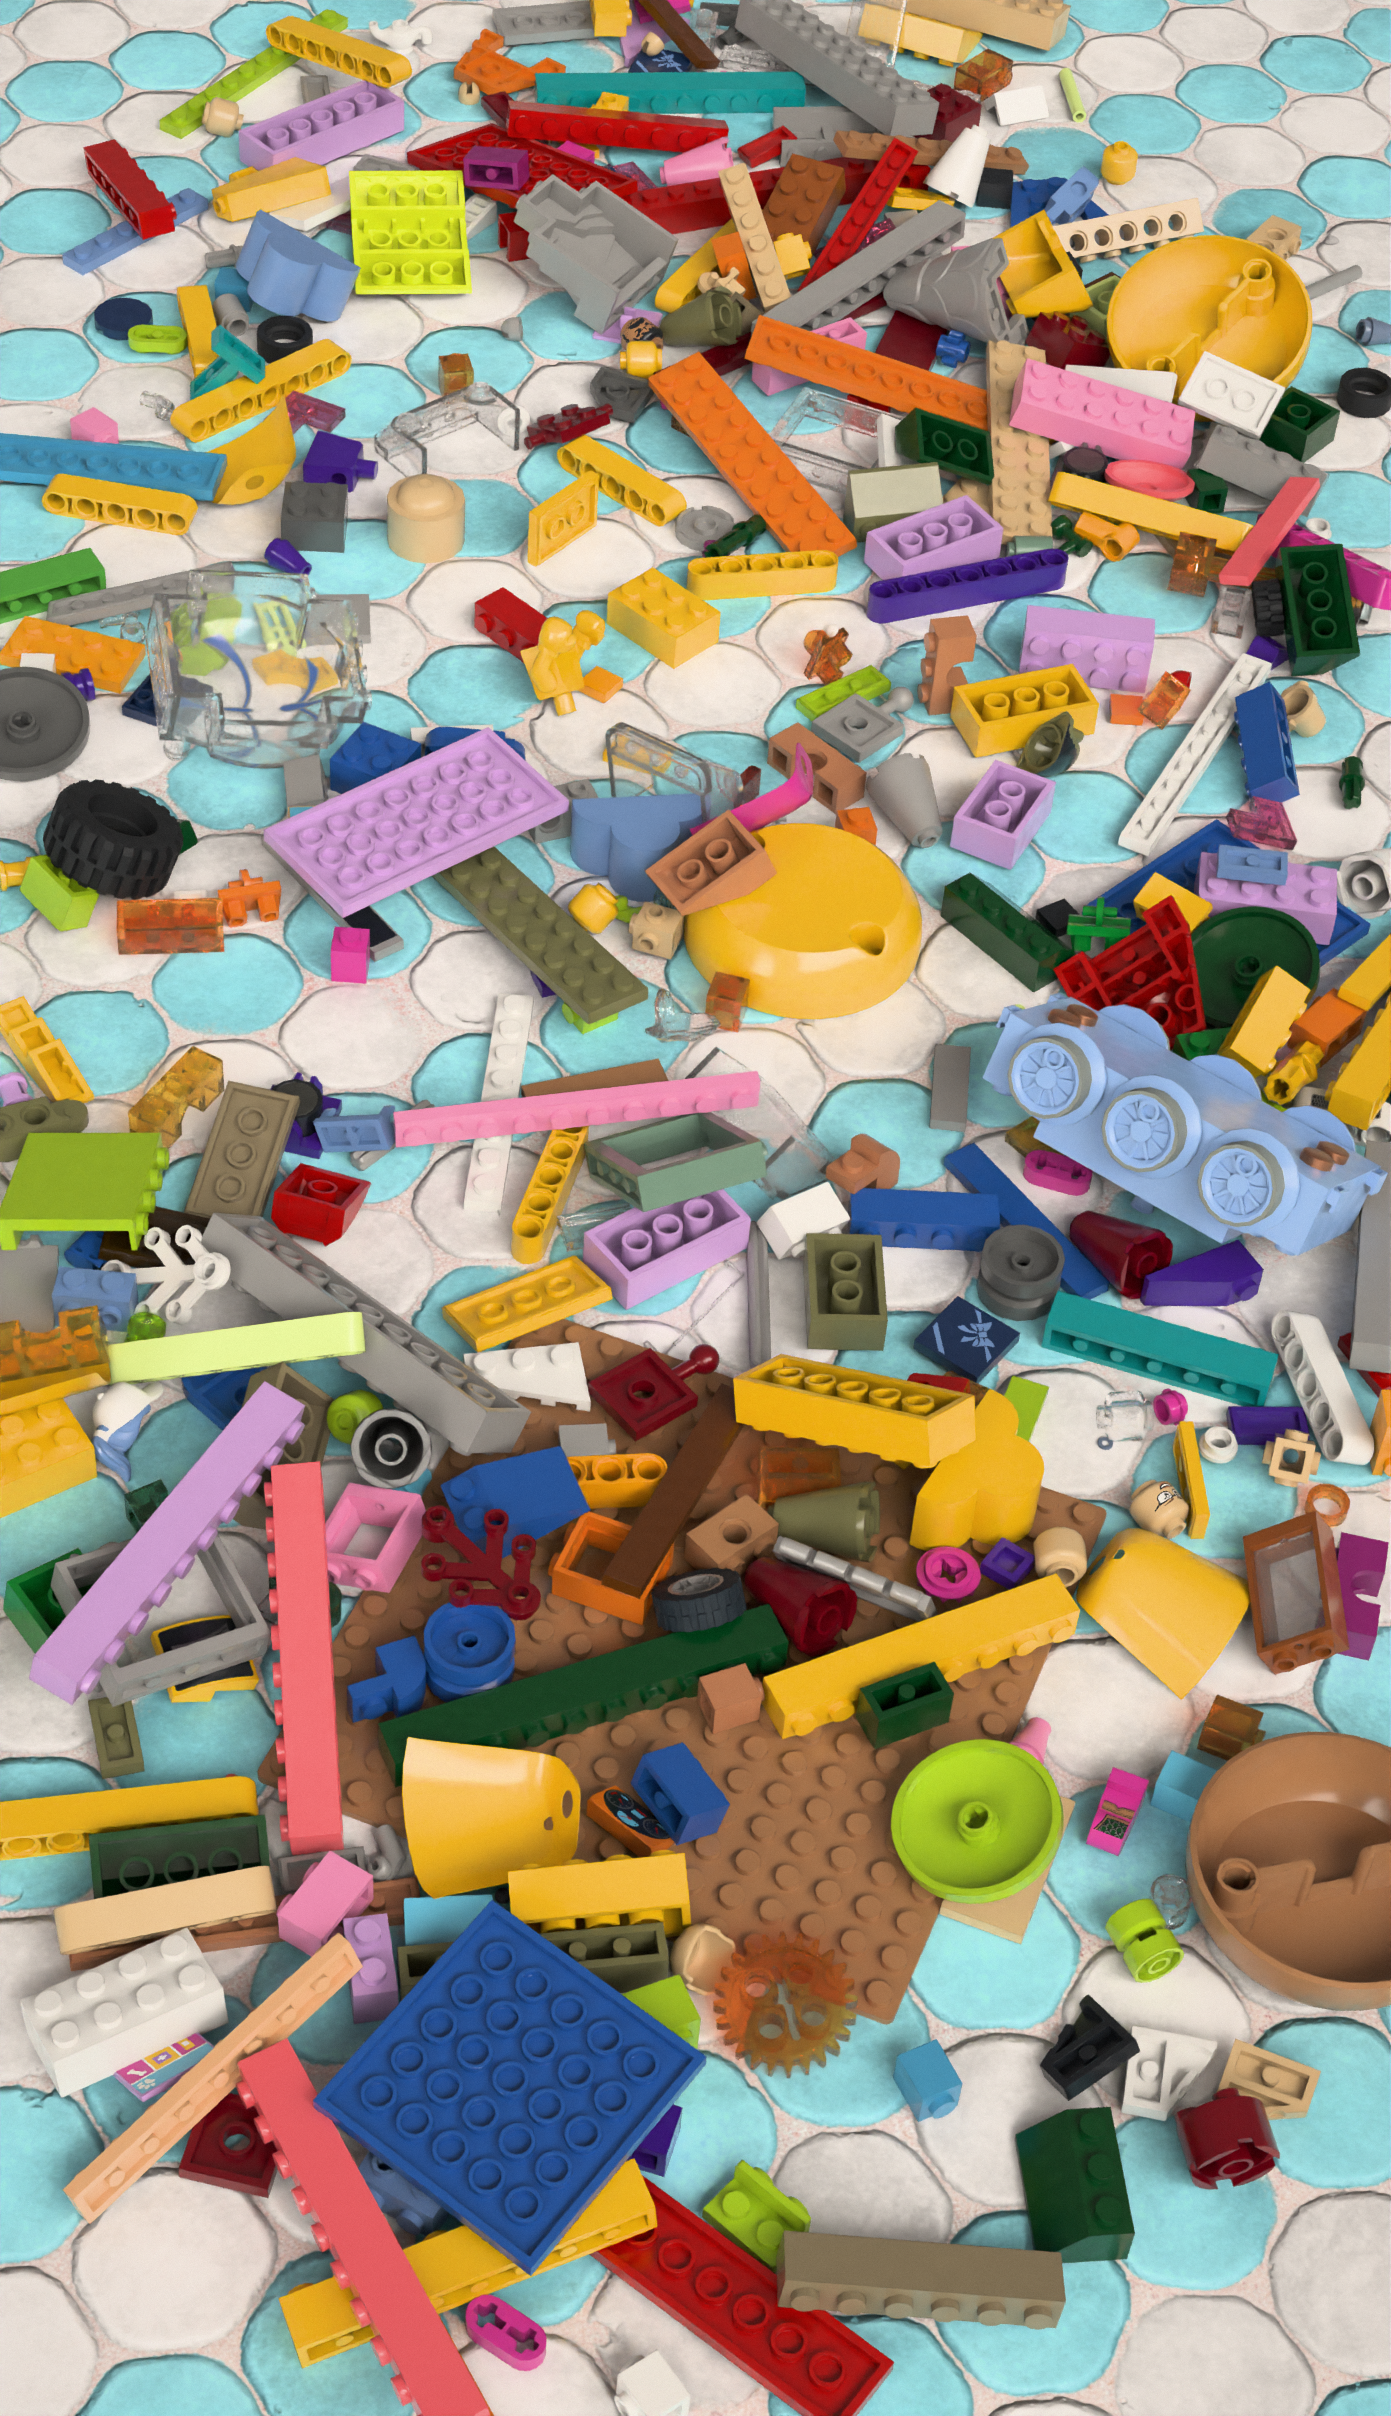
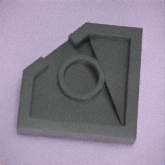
[590,367,654,423]

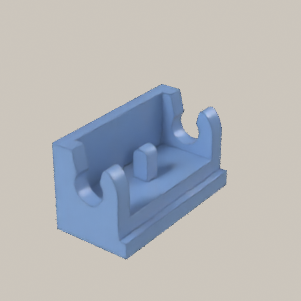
[313,1105,395,1153]

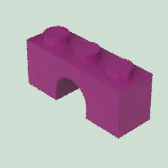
[1316,1532,1389,1661]

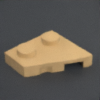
[1217,2039,1321,2120]

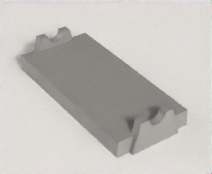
[0,1235,59,1358]

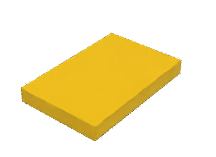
[528,471,599,567]

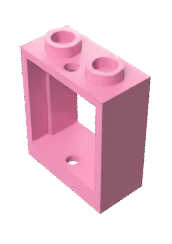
[325,1483,426,1593]

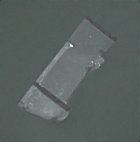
[374,382,520,478]
[605,722,744,824]
[685,1047,836,1200]

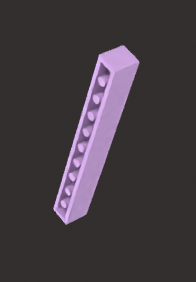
[29,1381,305,1705]

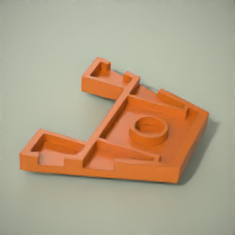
[454,29,566,95]

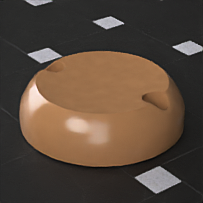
[1185,1732,1391,2011]

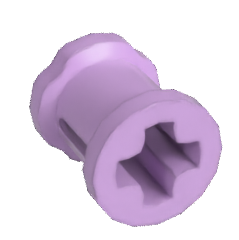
[0,1072,33,1107]

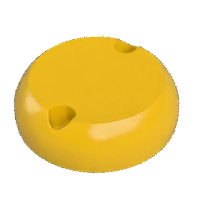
[1107,235,1312,422]
[683,823,922,1019]

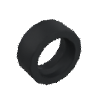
[257,316,313,364]
[1336,368,1391,418]

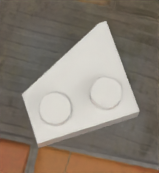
[1121,2025,1217,2121]

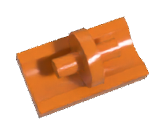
[217,869,282,928]

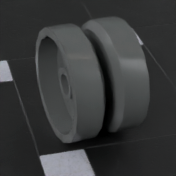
[976,1225,1065,1321]

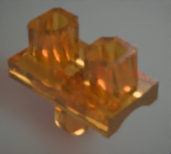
[803,627,853,686]

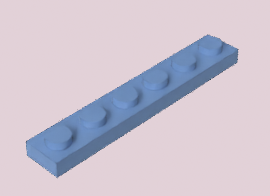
[62,188,208,276]

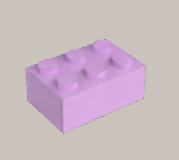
[950,759,1056,870]

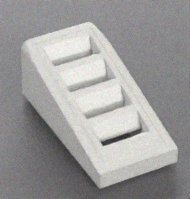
[465,193,497,241]

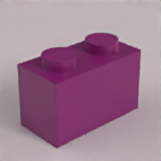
[463,146,529,190]

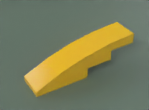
[0,996,95,1103]

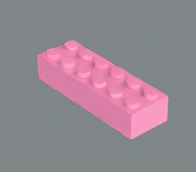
[1009,358,1195,470]

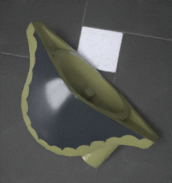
[1016,711,1084,777]

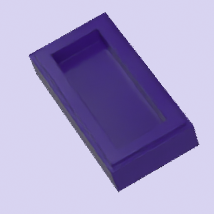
[1226,1406,1310,1445]

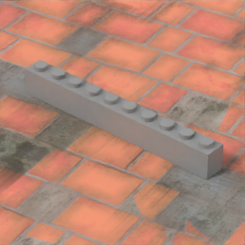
[751,200,966,337]

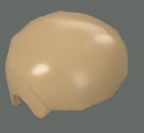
[669,1923,736,1996]

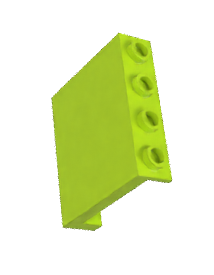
[0,1133,170,1251]

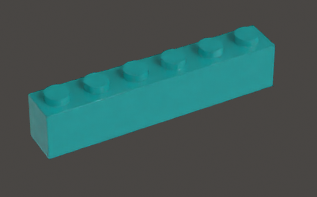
[1041,1291,1279,1407]

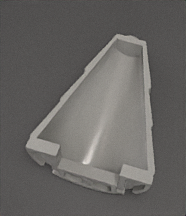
[883,238,1029,346]

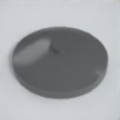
[0,667,90,781]

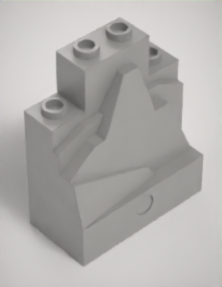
[514,174,679,335]

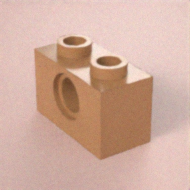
[684,1494,779,1576]

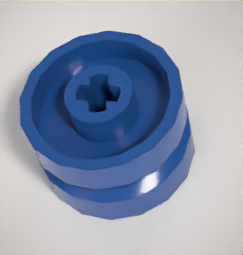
[423,1603,516,1703]

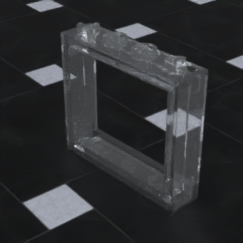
[769,387,905,495]

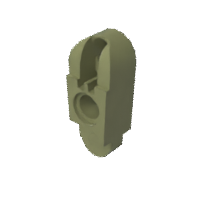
[0,1096,89,1162]

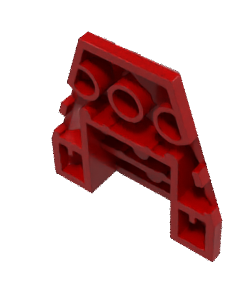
[1053,895,1206,1051]

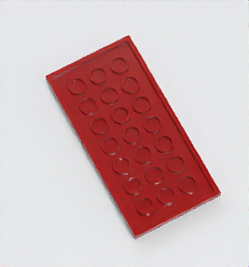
[407,123,638,209]

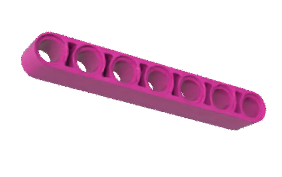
[1256,513,1391,610]

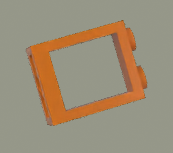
[548,1511,674,1626]

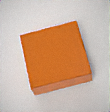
[1109,694,1144,726]

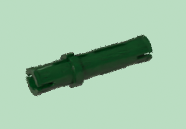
[704,514,766,557]

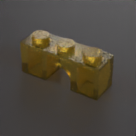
[128,1046,224,1149]
[0,1305,110,1383]

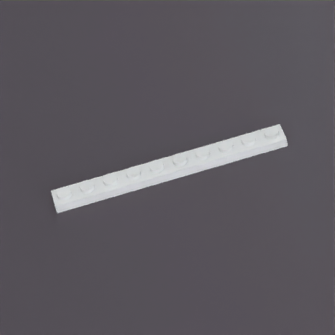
[1118,653,1272,856]

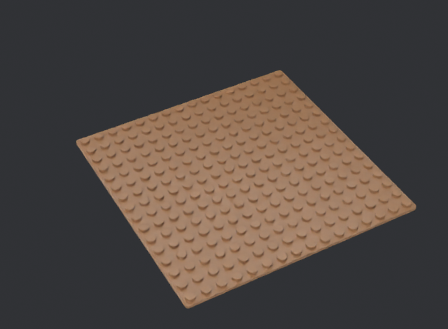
[257,1319,1107,2025]

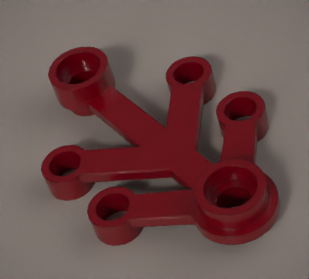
[421,1505,541,1621]

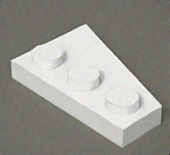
[463,1342,591,1412]

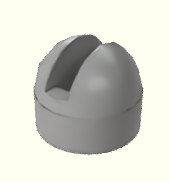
[501,317,523,341]

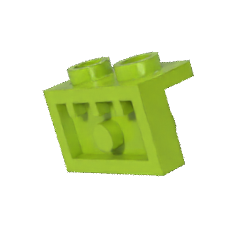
[702,2160,811,2273]

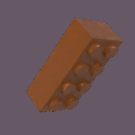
[762,153,846,263]

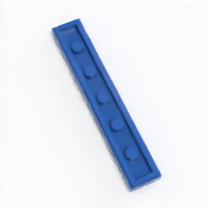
[944,1143,1110,1300]

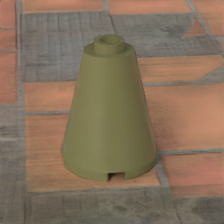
[659,286,742,346]
[768,1481,881,1563]

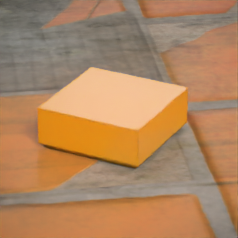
[578,666,623,703]

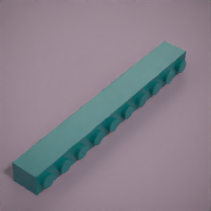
[534,72,806,114]

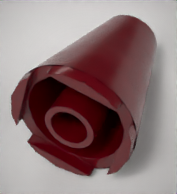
[1069,1211,1173,1299]
[745,1556,857,1657]

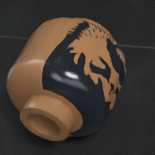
[620,317,664,350]

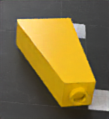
[211,157,331,222]

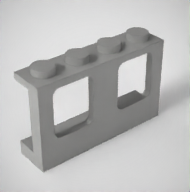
[771,106,883,167]

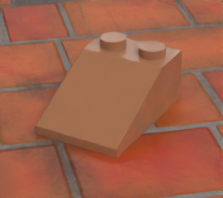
[645,809,777,916]

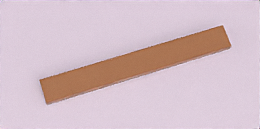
[69,1876,420,1971]

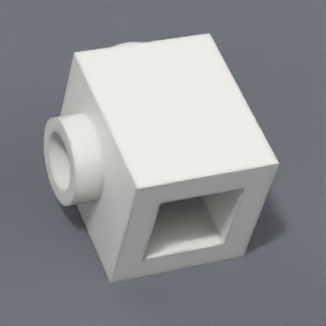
[614,2349,690,2416]

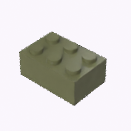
[803,1233,888,1351]

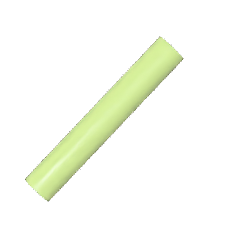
[1059,68,1086,122]

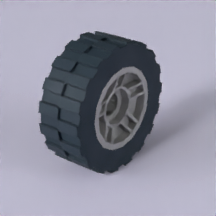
[651,1568,747,1632]

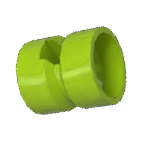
[1105,1899,1184,1983]

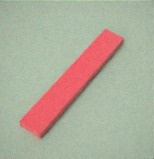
[1219,477,1320,586]

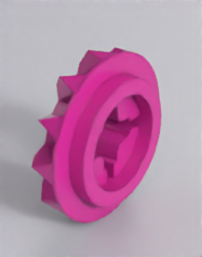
[916,1546,981,1604]

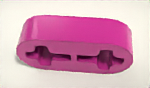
[1023,1150,1093,1196]
[465,2295,547,2371]

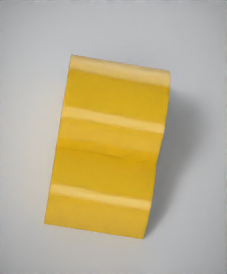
[909,1388,1044,1551]

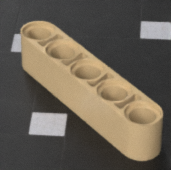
[53,1866,277,1955]

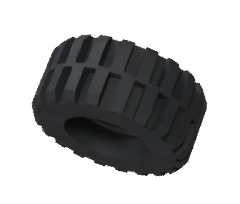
[43,779,184,900]

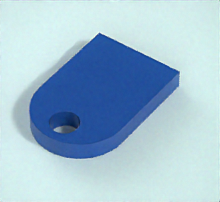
[181,1367,267,1430]

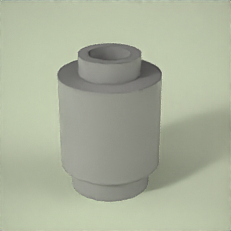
[212,293,249,337]

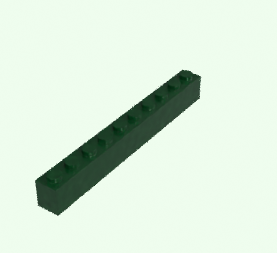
[378,1604,789,1788]

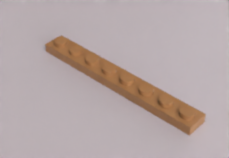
[833,130,1029,175]

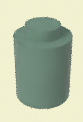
[1006,536,1053,557]

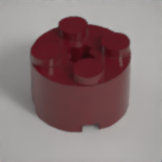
[1174,2088,1280,2190]

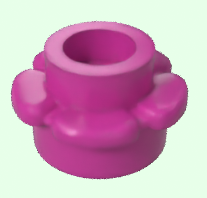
[1153,1388,1188,1426]

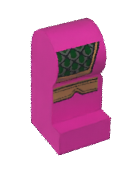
[1086,1767,1149,1856]

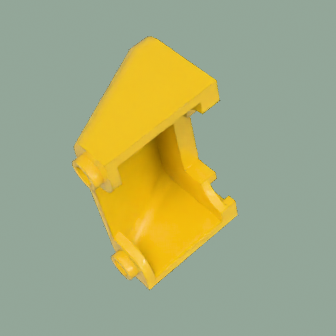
[993,210,1094,318]

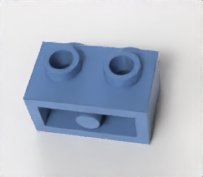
[52,1266,139,1333]
[358,2151,450,2236]

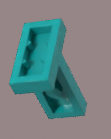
[190,325,265,400]

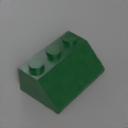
[895,408,995,485]
[1014,2107,1135,2263]

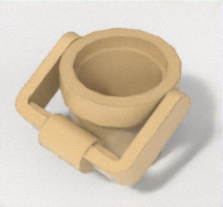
[1281,681,1326,738]

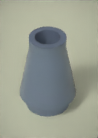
[1356,317,1391,346]

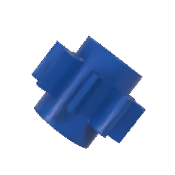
[936,329,971,368]

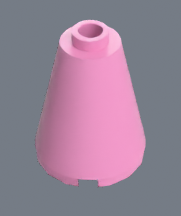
[659,136,734,186]

